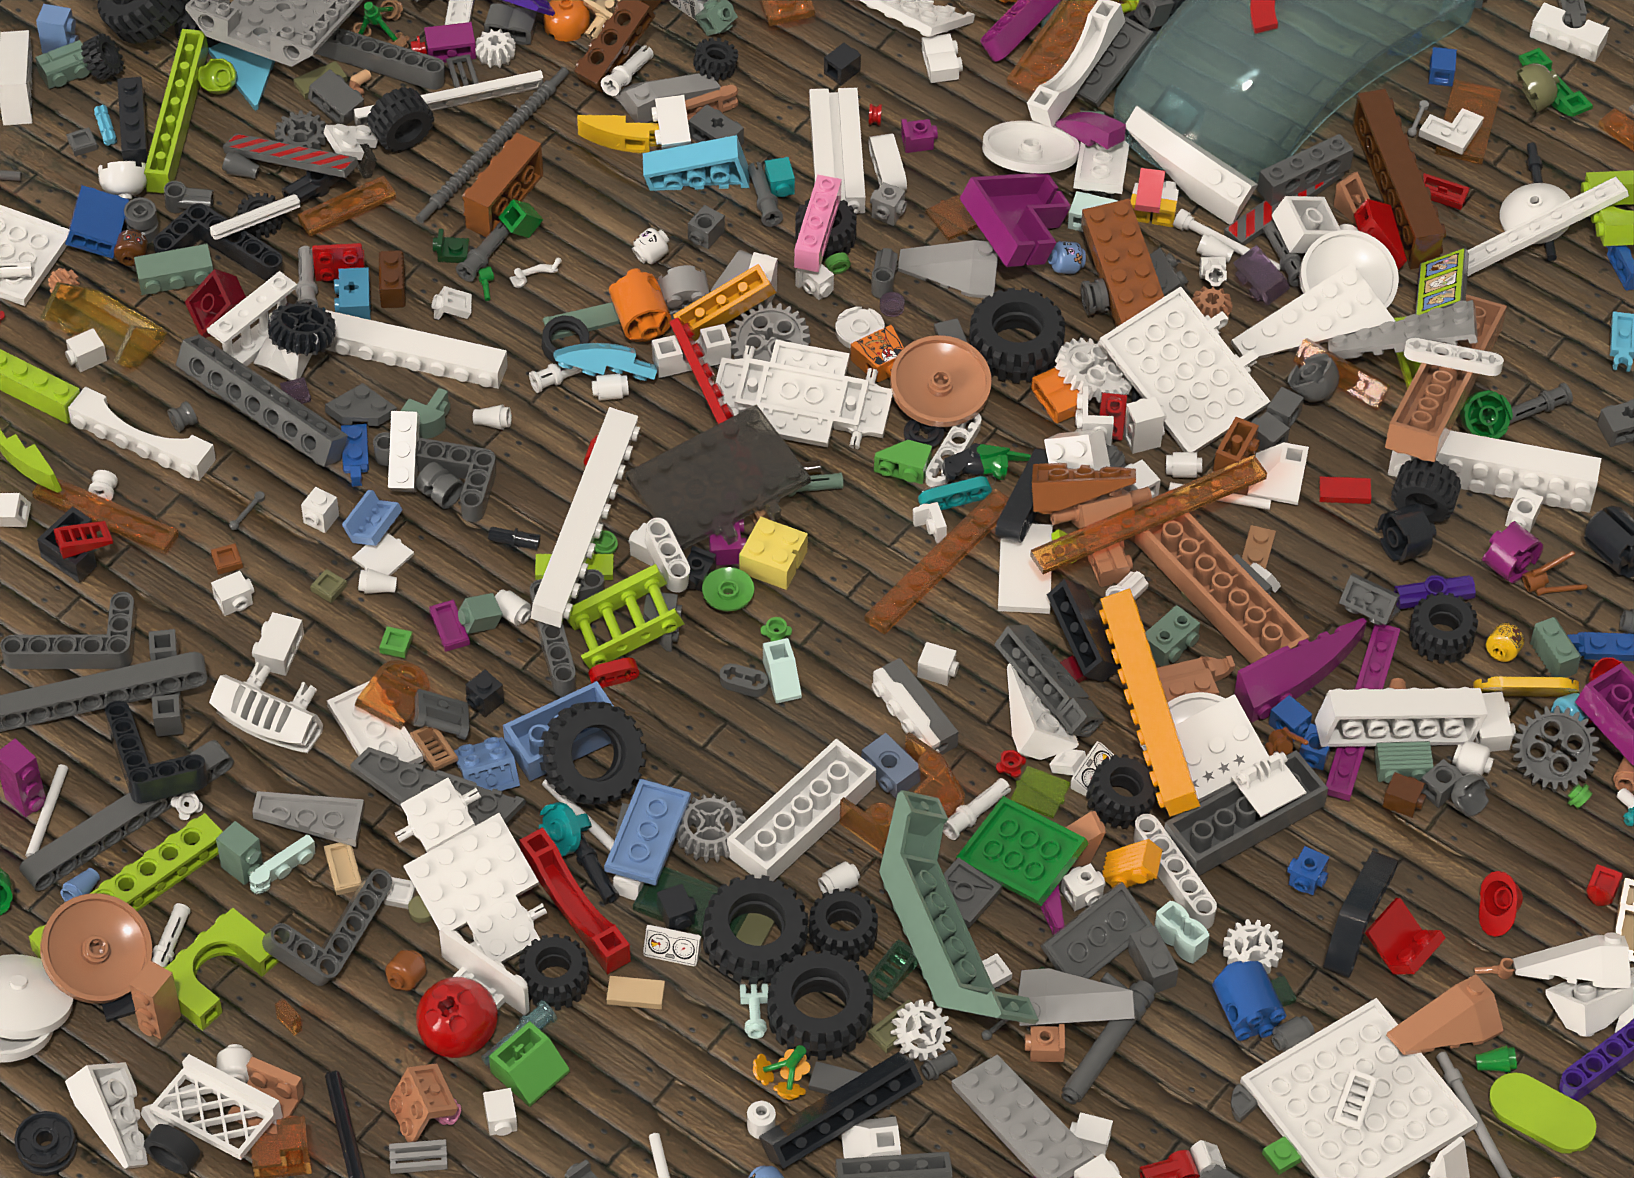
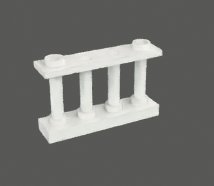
[207,271,297,366]

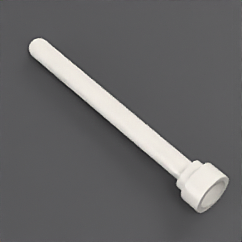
[1173,209,1281,272]

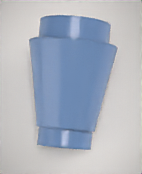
[61,868,100,902]

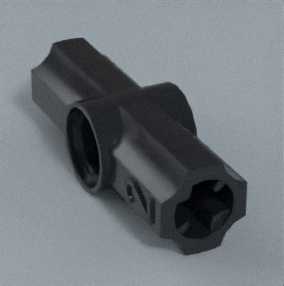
[282,170,354,203]

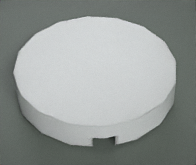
[835,307,884,348]

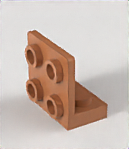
[228,1057,304,1138]
[389,1063,458,1142]

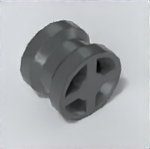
[167,401,198,432]

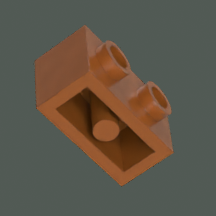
[1213,417,1260,480]

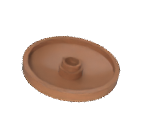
[890,335,991,427]
[40,893,152,1004]

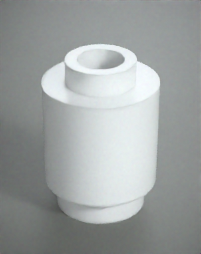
[592,373,629,401]
[1166,452,1202,478]
[495,589,531,626]
[818,861,860,894]
[747,1101,776,1140]

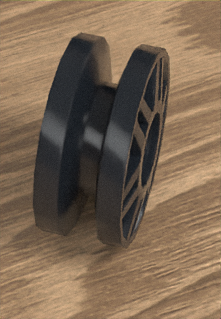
[14,1111,77,1176]

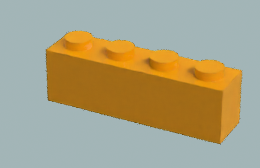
[673,264,776,342]

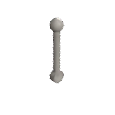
[1407,100,1429,137]

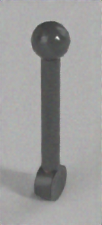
[229,491,265,530]
[981,1019,1009,1040]

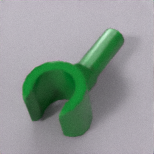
[479,266,494,301]

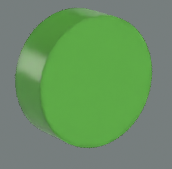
[825,253,851,274]

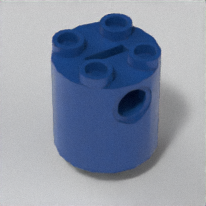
[1213,961,1287,1041]

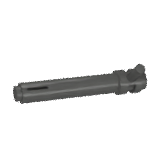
[1062,972,1156,1104]

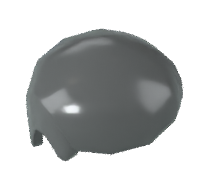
[1451,773,1490,816]

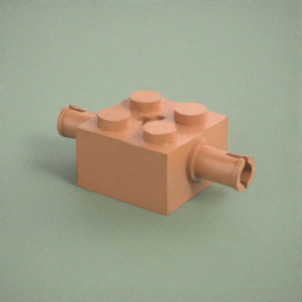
[1049,486,1152,535]

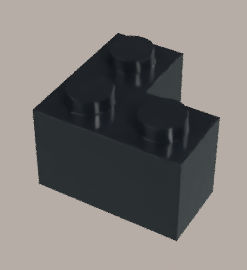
[37,506,97,583]

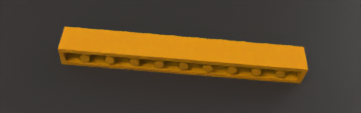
[1099,588,1200,817]

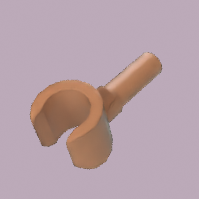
[1474,958,1515,979]

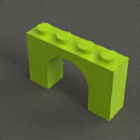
[1581,170,1634,246]
[163,908,279,1031]

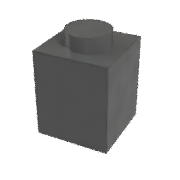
[1251,412,1290,451]

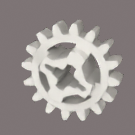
[1223,919,1283,974]
[891,1000,952,1061]

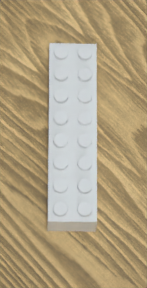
[1388,431,1601,513]

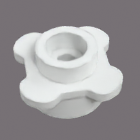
[170,791,203,820]

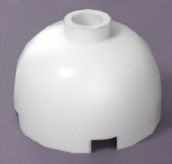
[98,161,147,201]

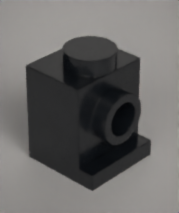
[679,546,716,592]

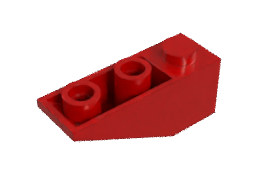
[1354,199,1407,270]

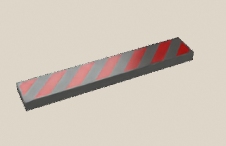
[223,133,358,178]
[1224,172,1345,246]

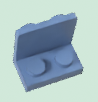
[453,737,520,791]

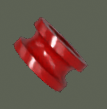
[869,104,882,126]

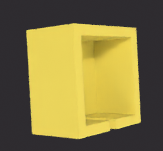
[739,517,808,590]

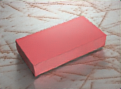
[1135,168,1165,213]

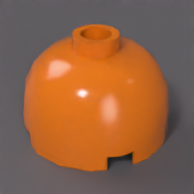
[543,0,591,42]

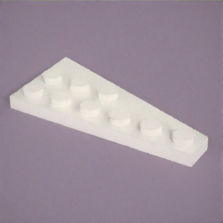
[859,0,975,37]
[1231,263,1396,360]

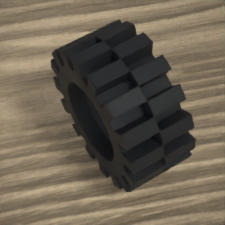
[81,33,124,81]
[693,37,738,80]
[237,192,283,239]

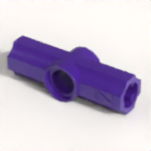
[1394,575,1476,609]

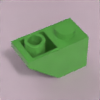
[874,440,932,484]

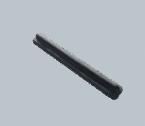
[325,1070,365,1178]

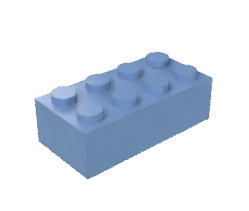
[503,681,613,781]

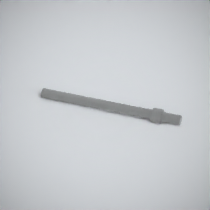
[1436,1052,1513,1178]

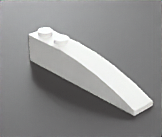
[1126,106,1258,225]

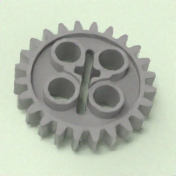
[730,302,811,362]

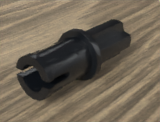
[488,527,541,551]

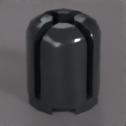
[1584,505,1634,578]

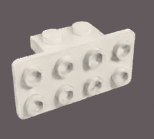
[439,927,530,1015]

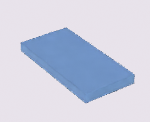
[604,779,691,886]

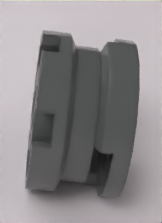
[1080,278,1109,315]

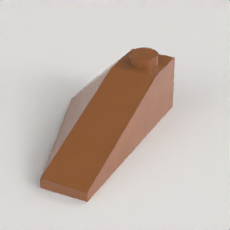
[1032,463,1136,514]

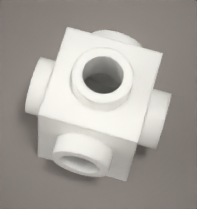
[1061,863,1105,911]

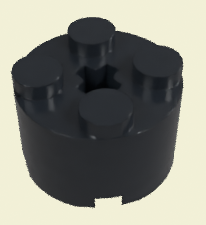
[1378,503,1437,562]

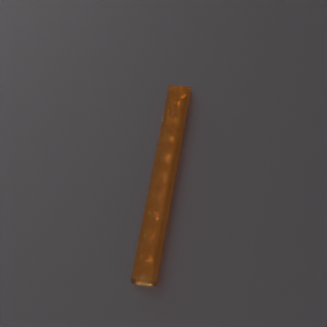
[1030,455,1267,574]

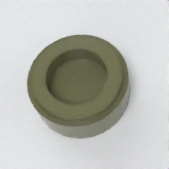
[408,895,433,923]

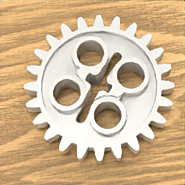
[1055,337,1133,403]

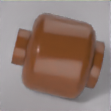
[385,950,426,991]

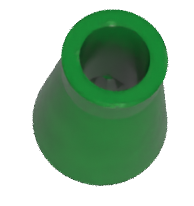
[1475,1045,1517,1073]

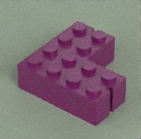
[959,173,1071,267]

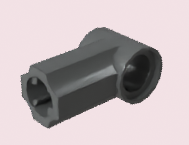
[164,181,214,213]
[871,248,898,299]

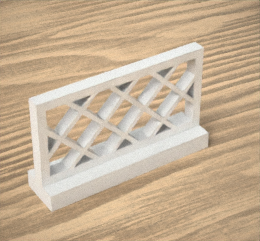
[149,1054,283,1160]

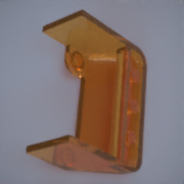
[839,732,965,855]

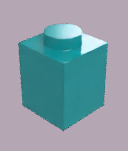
[765,157,795,197]

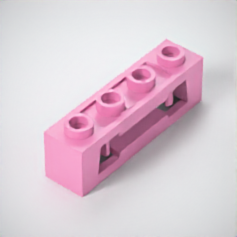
[794,175,842,272]

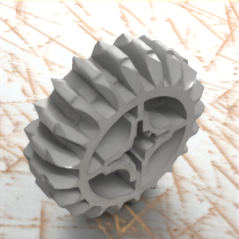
[675,793,746,863]

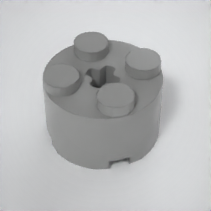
[657,265,709,320]

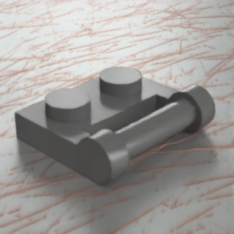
[414,689,469,740]

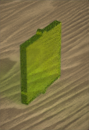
[1010,766,1071,819]

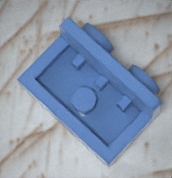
[342,490,403,546]

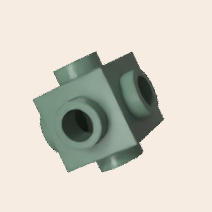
[694,0,738,36]

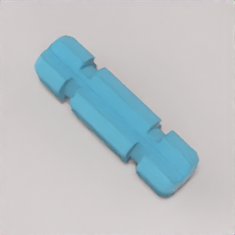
[94,105,117,146]

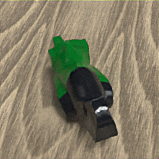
[942,443,1031,480]

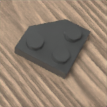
[325,383,397,426]
[943,858,1002,928]

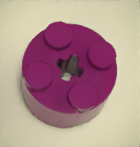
[1482,521,1544,583]

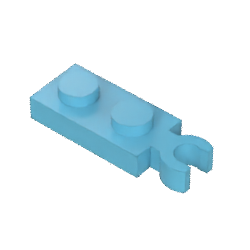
[1610,312,1634,372]

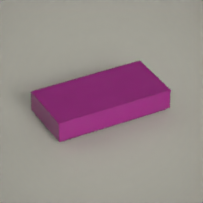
[429,599,470,652]

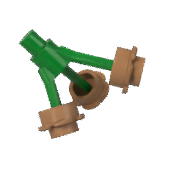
[349,0,409,48]

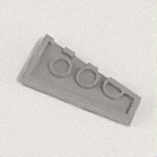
[253,791,364,847]

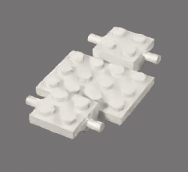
[715,340,893,449]
[395,778,547,964]

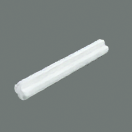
[210,194,300,240]

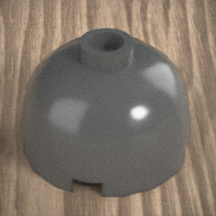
[1288,353,1340,402]

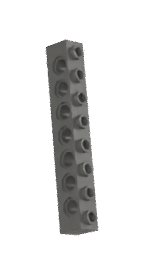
[176,334,348,467]

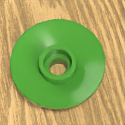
[702,567,754,611]

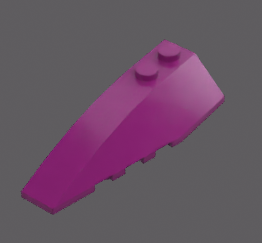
[1234,618,1367,723]

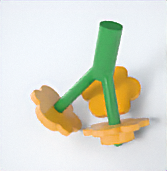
[753,1045,810,1100]

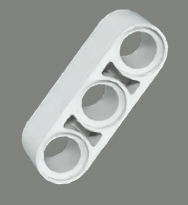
[868,133,907,191]
[645,518,690,592]

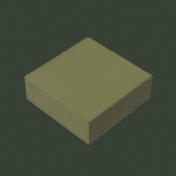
[310,569,347,603]

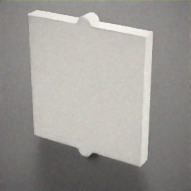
[352,532,414,576]

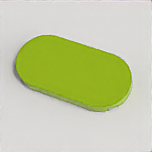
[1489,1073,1596,1154]

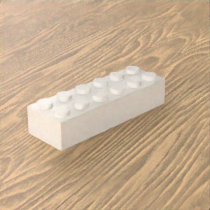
[1315,687,1488,747]
[727,739,876,881]

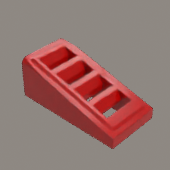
[53,521,113,559]

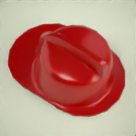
[1479,871,1523,937]

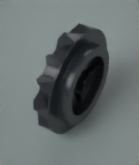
[904,419,944,449]

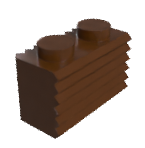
[379,250,406,308]

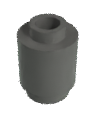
[1271,1016,1315,1052]

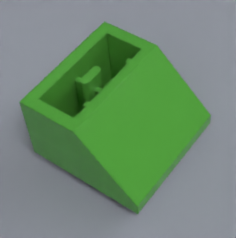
[489,1021,570,1107]

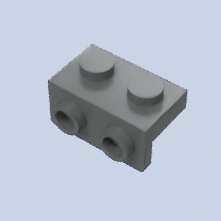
[1150,248,1190,297]

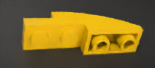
[577,115,661,153]

